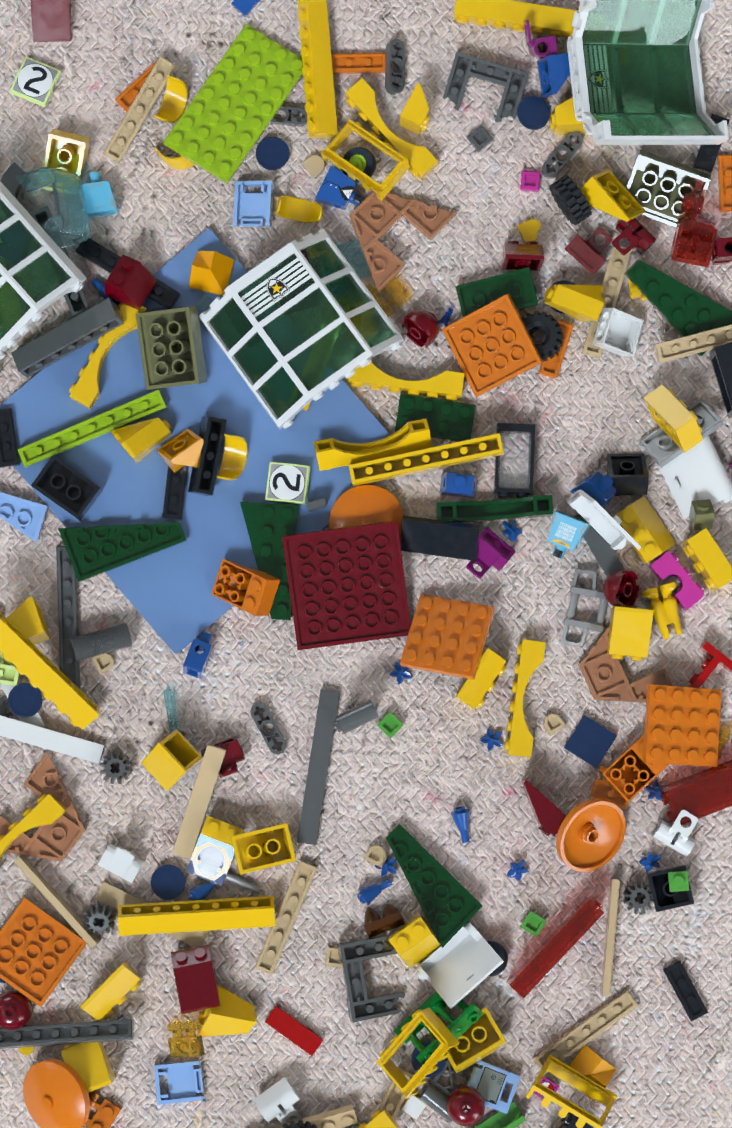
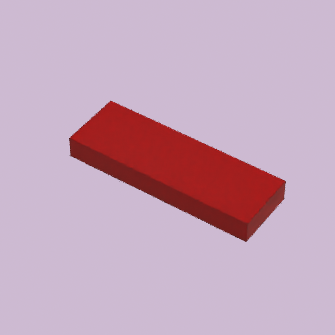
[265,1005,323,1056]

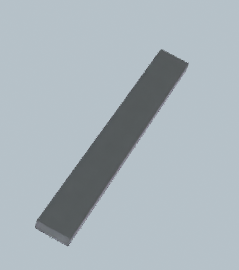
[56,546,81,690]
[297,689,340,845]
[0,1019,134,1049]

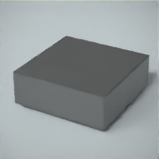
[467,125,493,152]
[306,498,327,512]

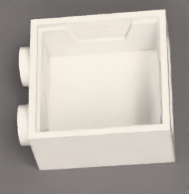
[593,308,644,357]

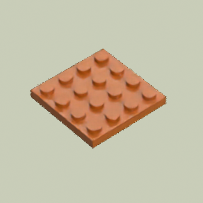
[442,294,543,397]
[400,594,495,680]
[643,684,722,767]
[0,897,87,1007]

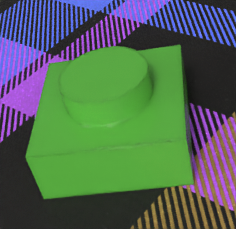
[377,712,404,739]
[668,871,689,892]
[520,910,547,937]

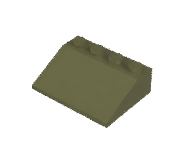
[626,150,711,232]
[136,306,207,390]

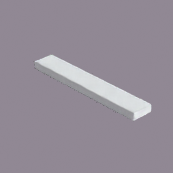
[0,715,104,764]

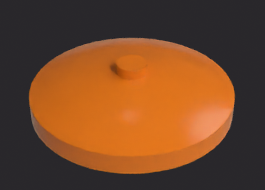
[328,485,404,542]
[556,798,626,872]
[23,1059,90,1128]

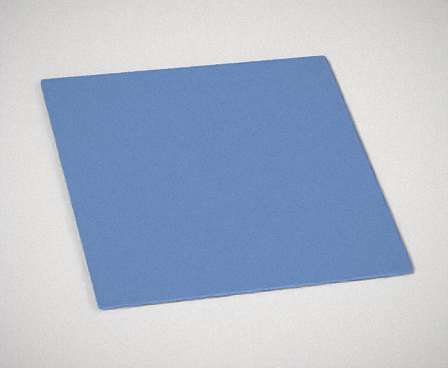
[0,229,390,654]

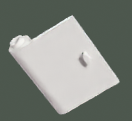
[658,435,732,519]
[567,490,641,550]
[416,921,504,1008]

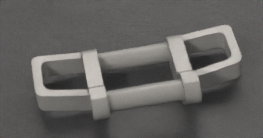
[562,569,608,647]

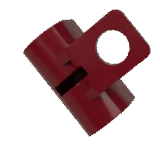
[612,218,657,256]
[565,228,613,275]
[711,237,732,265]
[201,736,245,778]

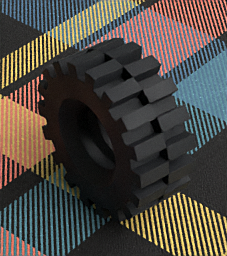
[549,175,592,225]
[521,311,564,362]

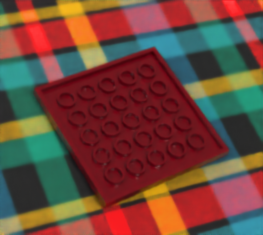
[282,521,411,650]

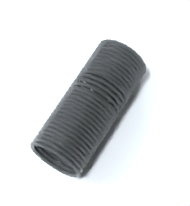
[70,623,132,662]

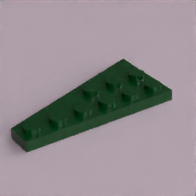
[624,260,732,356]
[240,502,297,620]
[58,522,187,582]
[386,824,483,948]

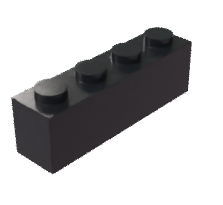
[188,416,227,496]

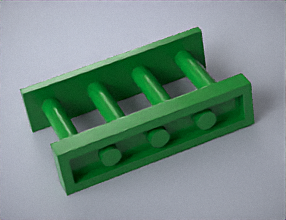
[394,991,484,1064]

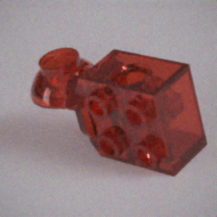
[670,189,718,268]

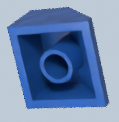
[537,53,570,99]

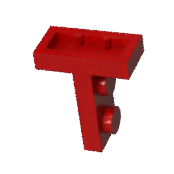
[688,641,732,688]

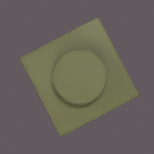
[689,499,715,531]

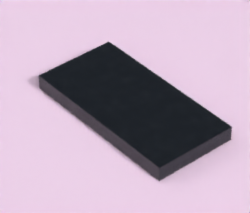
[401,515,479,561]

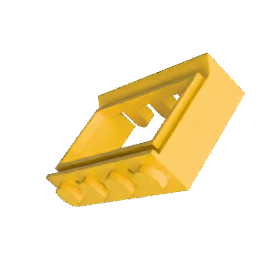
[320,119,410,201]
[376,1007,460,1099]
[526,1055,617,1128]

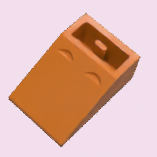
[211,559,280,616]
[602,734,669,802]

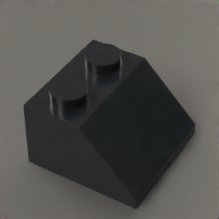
[606,453,649,496]
[647,865,694,912]

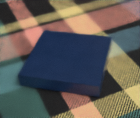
[564,715,617,768]

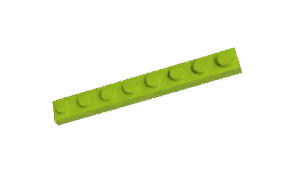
[17,390,167,468]

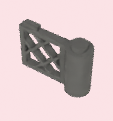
[334,699,379,734]
[419,1059,474,1123]

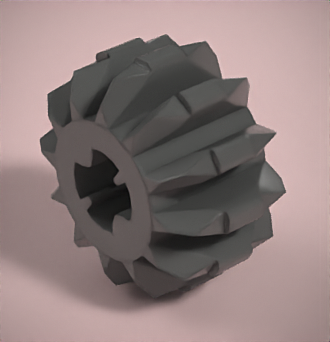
[100,752,132,784]
[623,881,654,914]
[83,901,116,936]

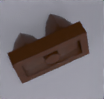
[364,904,405,938]

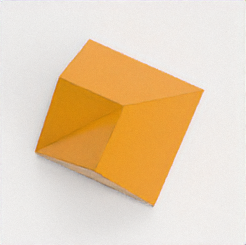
[189,251,235,296]
[157,428,204,473]
[569,1045,616,1100]

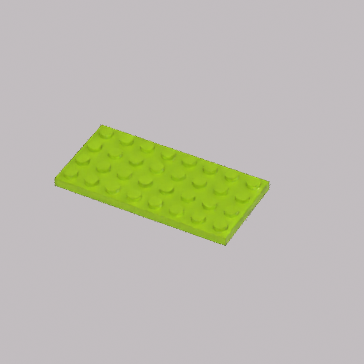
[163,24,303,184]

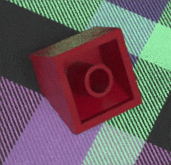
[105,255,157,310]

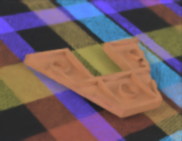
[349,191,457,293]
[578,603,673,703]
[0,753,86,862]

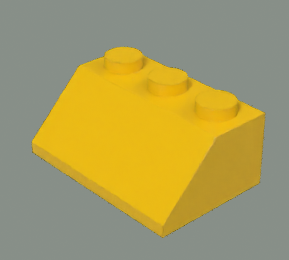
[612,496,676,565]
[455,648,507,710]
[80,961,142,1021]

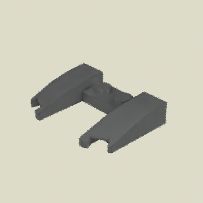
[443,52,529,123]
[337,936,405,1023]

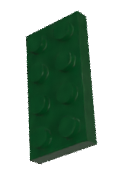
[455,267,539,317]
[395,393,476,442]

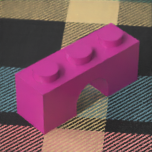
[648,551,705,611]

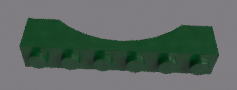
[436,495,553,523]

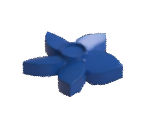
[503,520,522,542]
[389,662,412,685]
[480,728,502,751]
[645,780,667,801]
[639,852,662,872]
[375,858,397,878]
[507,859,529,882]

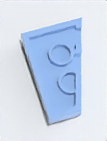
[0,492,48,543]

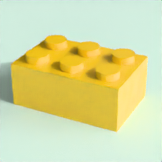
[644,385,703,453]
[682,528,732,592]
[447,1007,508,1074]

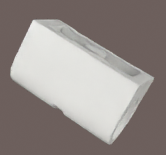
[651,810,698,857]
[98,843,144,883]
[253,1077,303,1124]

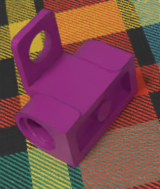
[524,20,558,58]
[466,527,516,579]

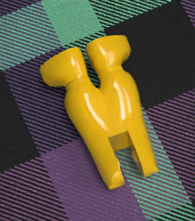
[641,581,683,640]

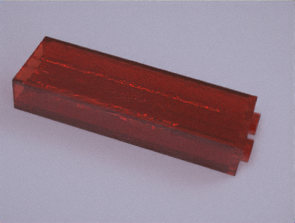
[660,760,732,825]
[507,897,604,999]

